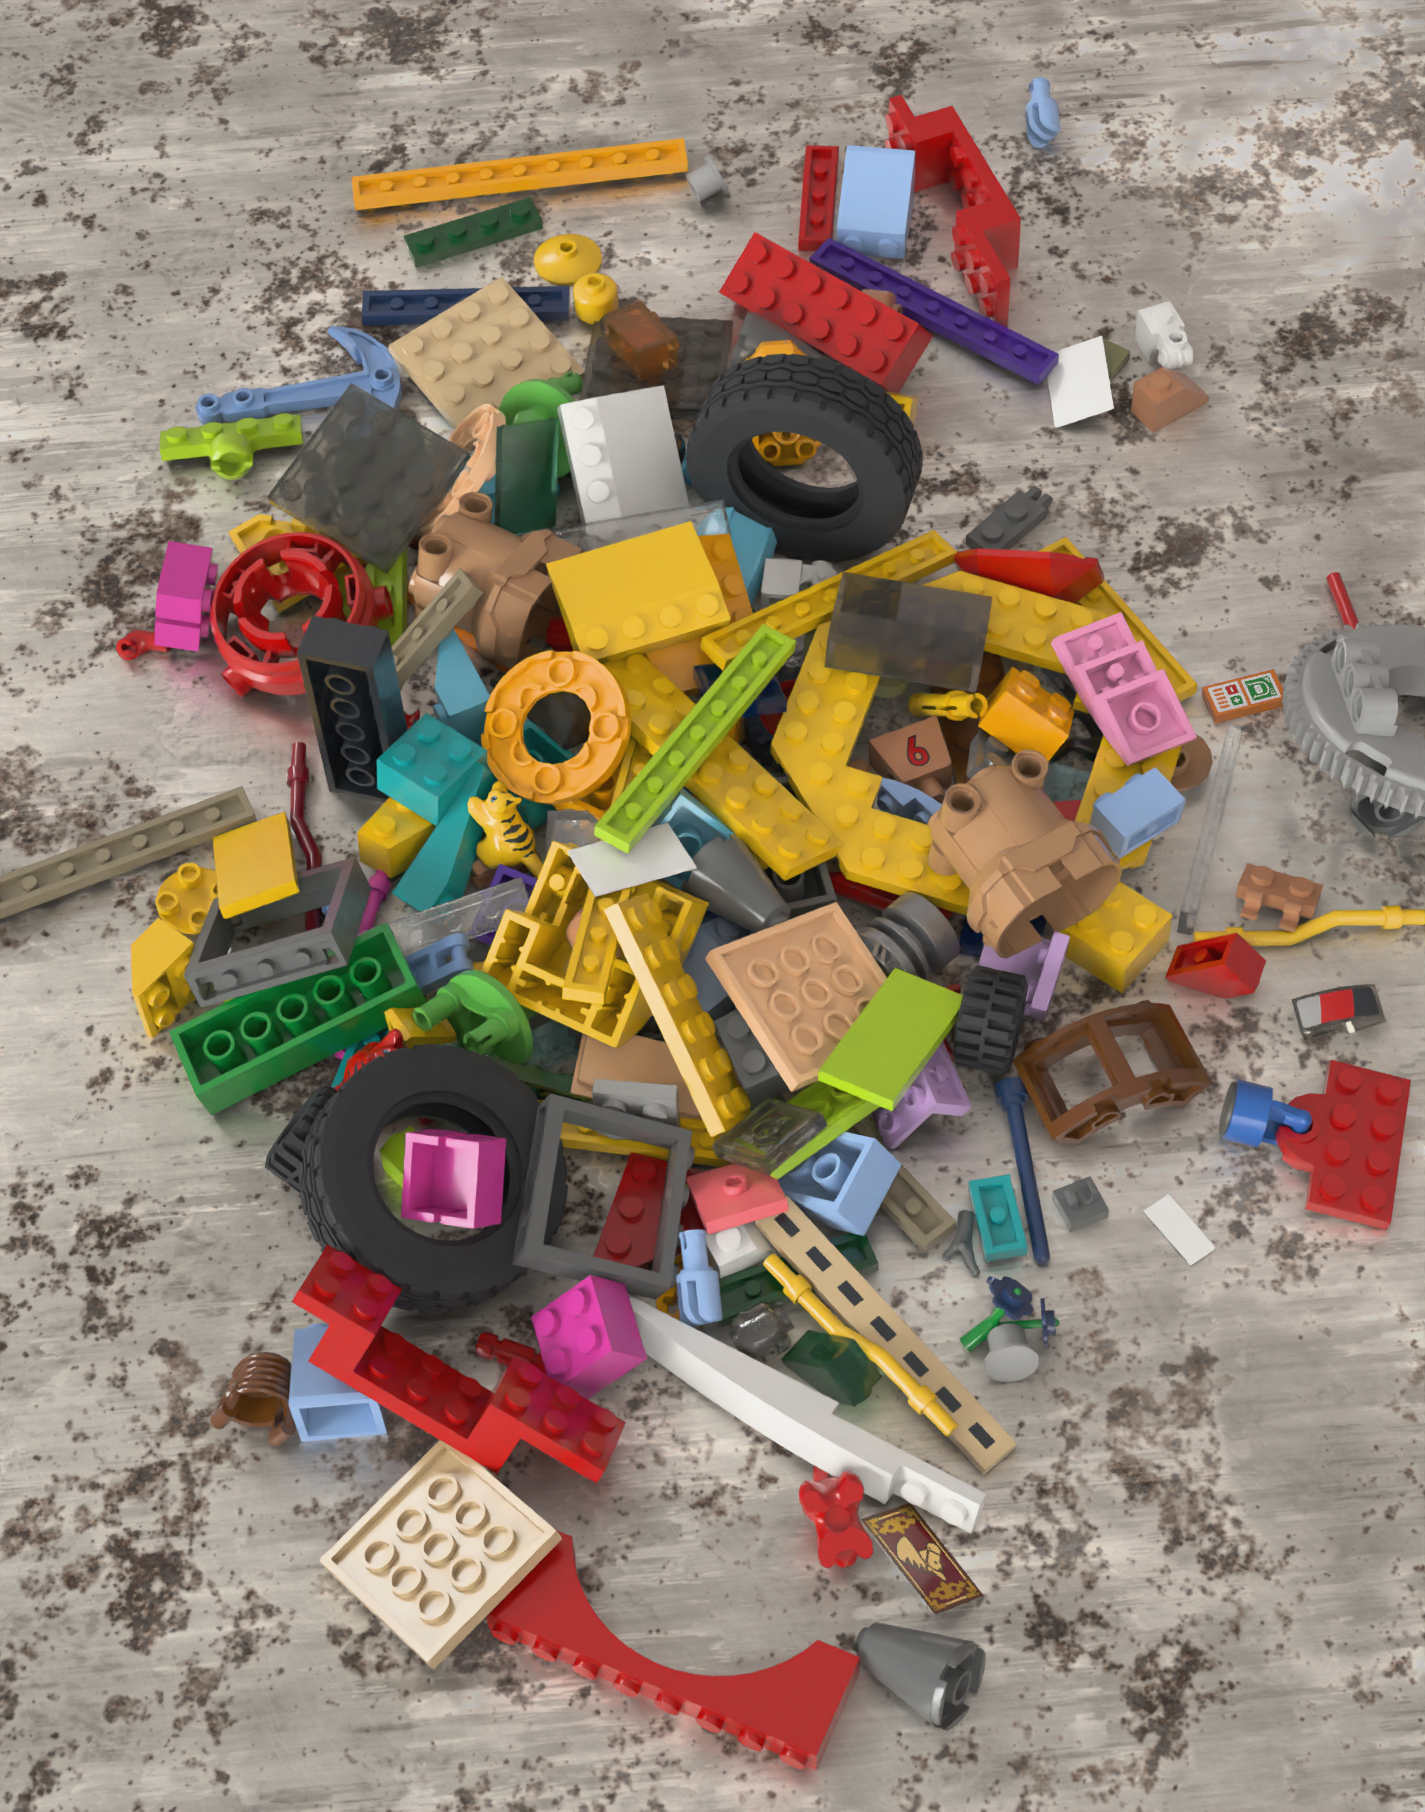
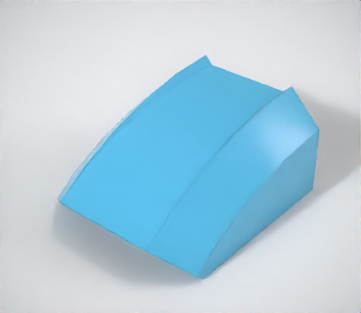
[697,507,777,605]
[651,788,736,891]

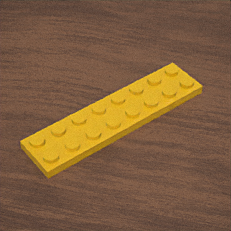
[603,654,844,881]

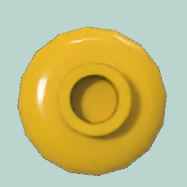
[573,273,619,325]

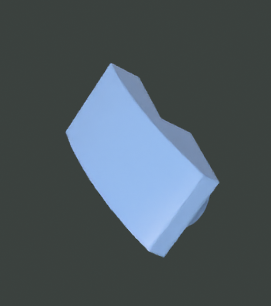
[877,778,942,825]

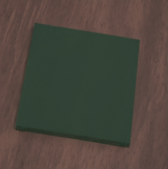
[494,417,559,534]

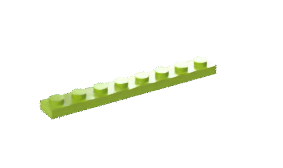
[594,624,796,854]

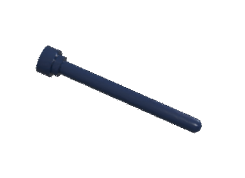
[994,1077,1050,1264]

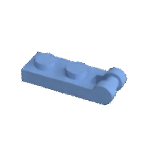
[406,933,474,995]

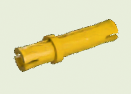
[908,690,988,721]

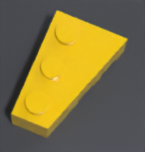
[357,797,436,878]

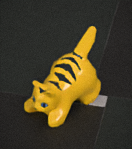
[467,781,543,879]

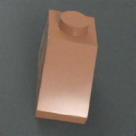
[1131,367,1209,433]

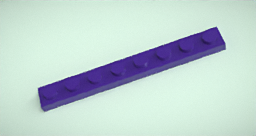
[809,238,1059,385]

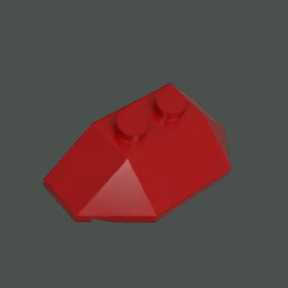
[953,548,1104,604]

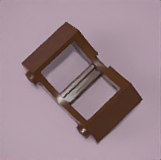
[1012,1000,1212,1145]

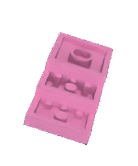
[1051,612,1197,767]

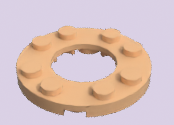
[412,404,509,535]

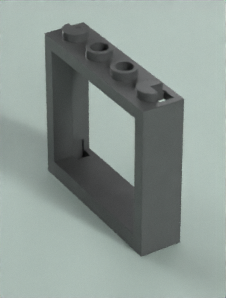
[184,856,372,1007]
[512,1094,695,1300]

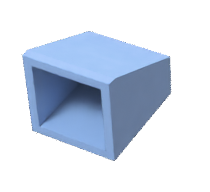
[837,145,915,259]
[289,1323,387,1442]

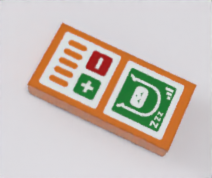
[1201,669,1284,724]

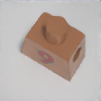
[869,716,952,804]

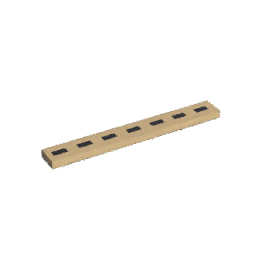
[755,1196,1017,1475]

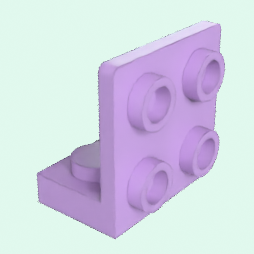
[978,931,1070,1022]
[872,1041,972,1149]

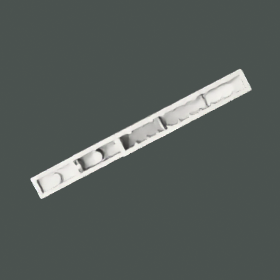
[628,1294,987,1534]

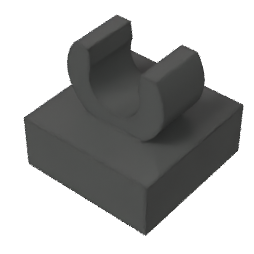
[1052,1176,1109,1233]

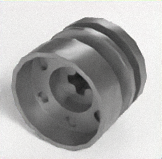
[858,892,960,981]

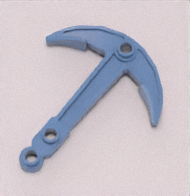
[196,326,402,458]

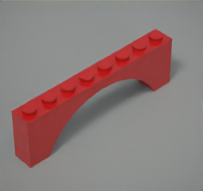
[486,1529,860,1770]

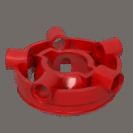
[210,532,394,697]

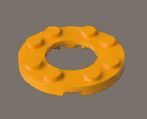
[481,650,631,805]

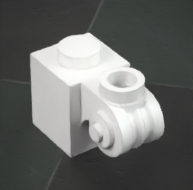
[1135,301,1193,370]
[761,558,837,609]

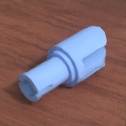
[1025,77,1061,148]
[675,1230,723,1327]

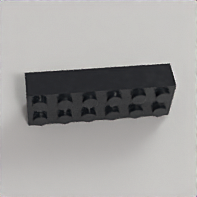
[297,616,408,803]

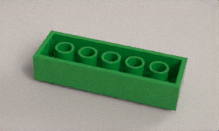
[169,922,427,1115]

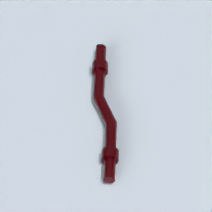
[287,742,323,932]

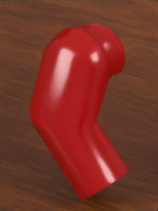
[116,630,171,660]

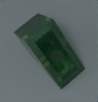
[781,1330,883,1407]

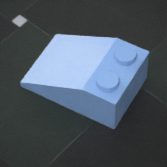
[778,1132,902,1236]

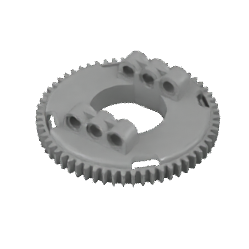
[1282,621,1425,819]

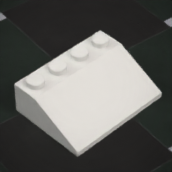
[557,385,694,551]

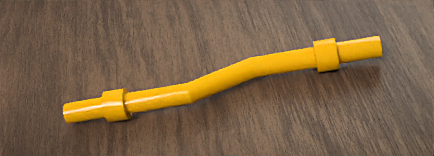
[1193,905,1425,947]
[763,1253,959,1437]

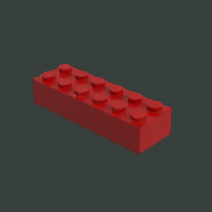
[719,232,933,393]

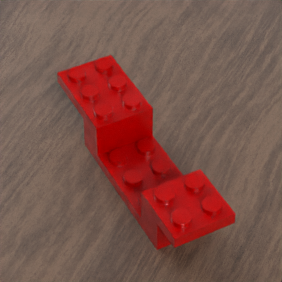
[885,95,1021,327]
[292,1244,626,1484]

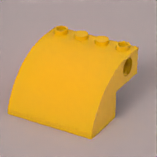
[481,841,709,1048]

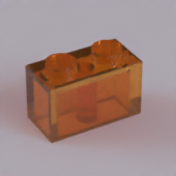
[604,300,679,380]

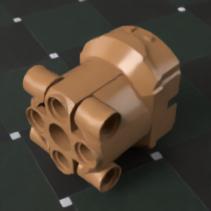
[408,492,585,669]
[928,750,1122,959]

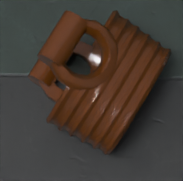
[210,1352,296,1447]

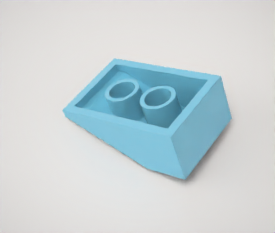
[433,629,490,747]

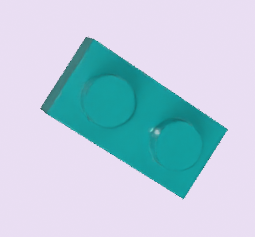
[968,1174,1028,1262]

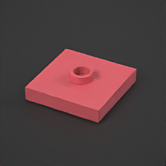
[685,1161,789,1234]

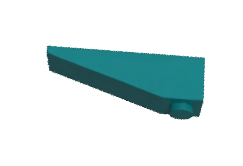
[392,763,499,927]

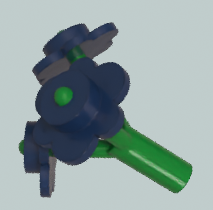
[959,1276,1059,1352]

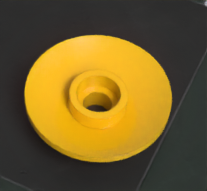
[534,234,602,286]

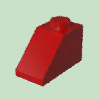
[1165,932,1266,999]

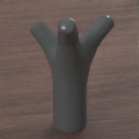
[941,1210,980,1276]

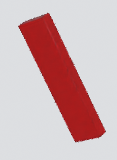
[798,145,839,251]

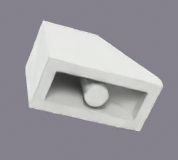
[705,1221,782,1279]

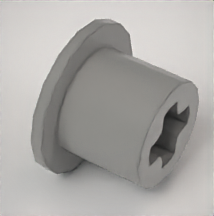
[686,155,729,202]
[984,1323,1039,1382]

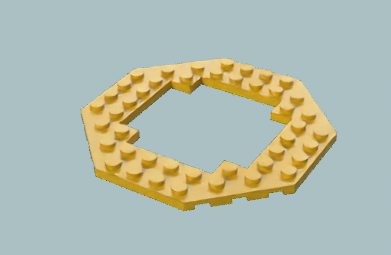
[770,571,1182,916]

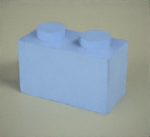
[1090,767,1186,859]

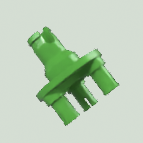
[496,371,583,479]
[412,970,539,1065]

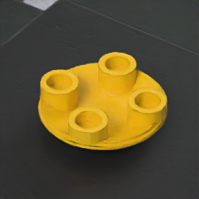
[155,863,218,935]

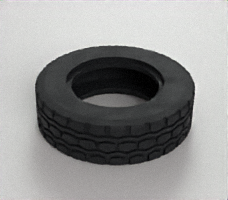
[686,354,923,562]
[299,1044,568,1314]

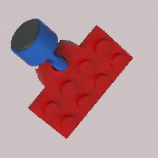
[1219,1060,1411,1230]

